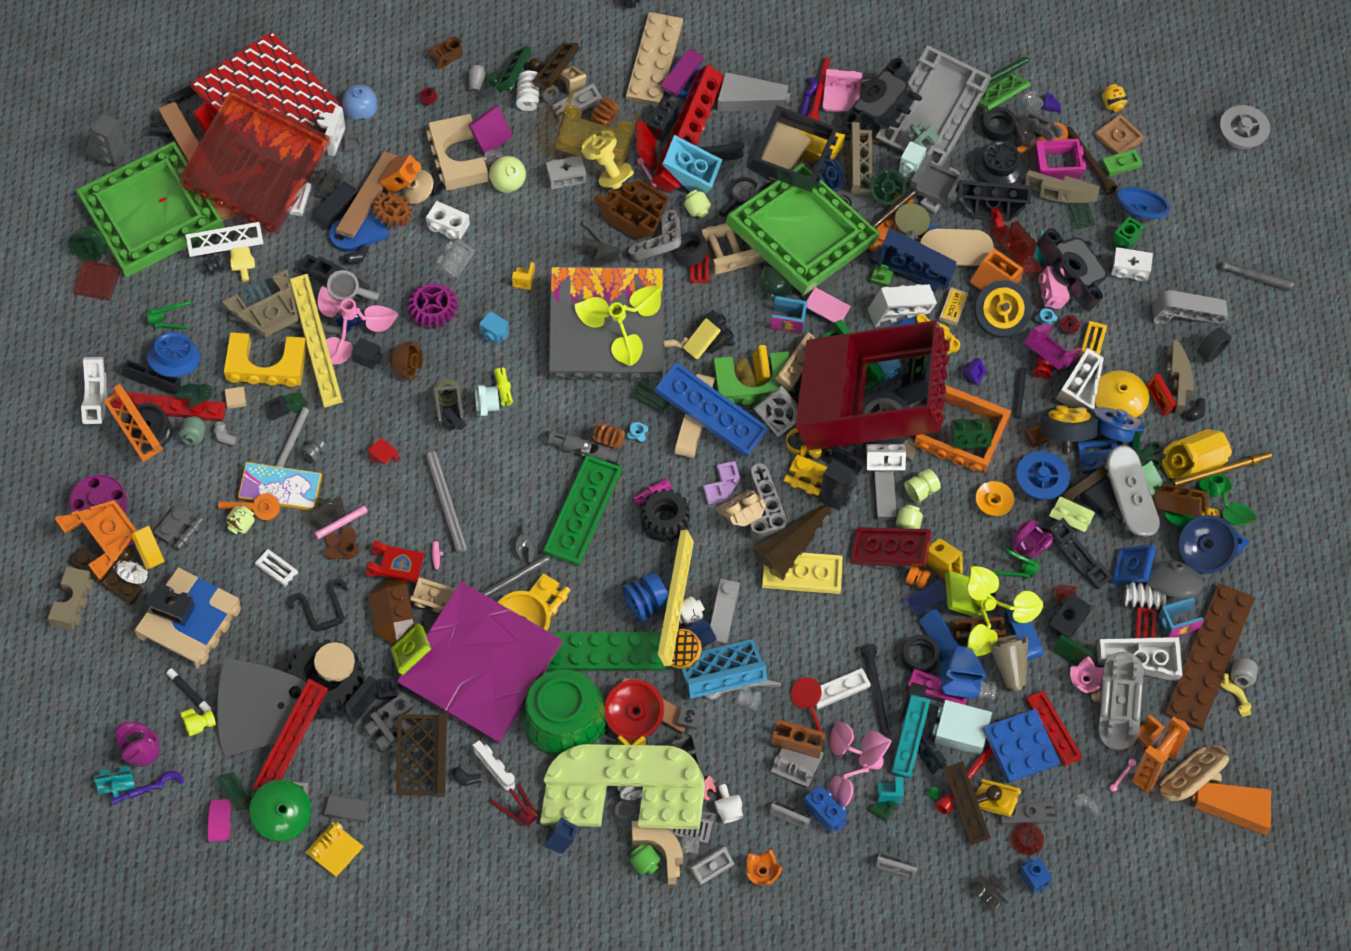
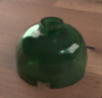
[869,168,906,205]
[68,227,106,264]
[759,266,795,300]

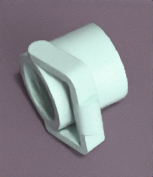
[474,385,499,416]

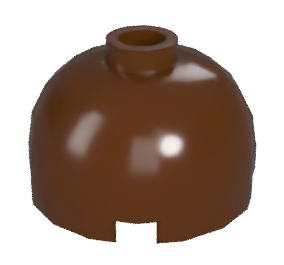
[389,341,423,380]

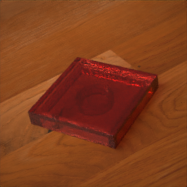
[74,260,121,301]

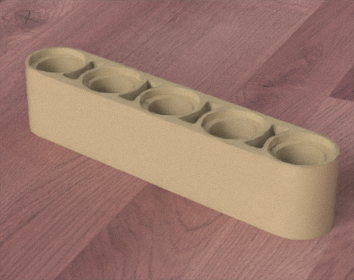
[675,374,716,458]

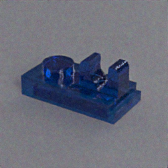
[907,579,947,616]

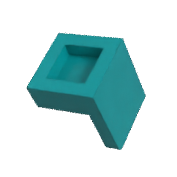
[878,777,904,803]

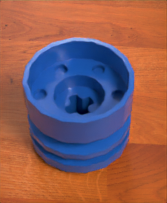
[622,571,669,623]

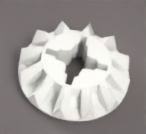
[116,560,148,584]

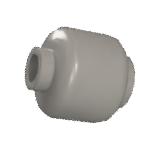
[1230,658,1258,688]

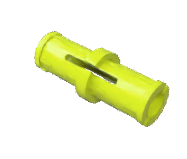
[494,368,513,406]

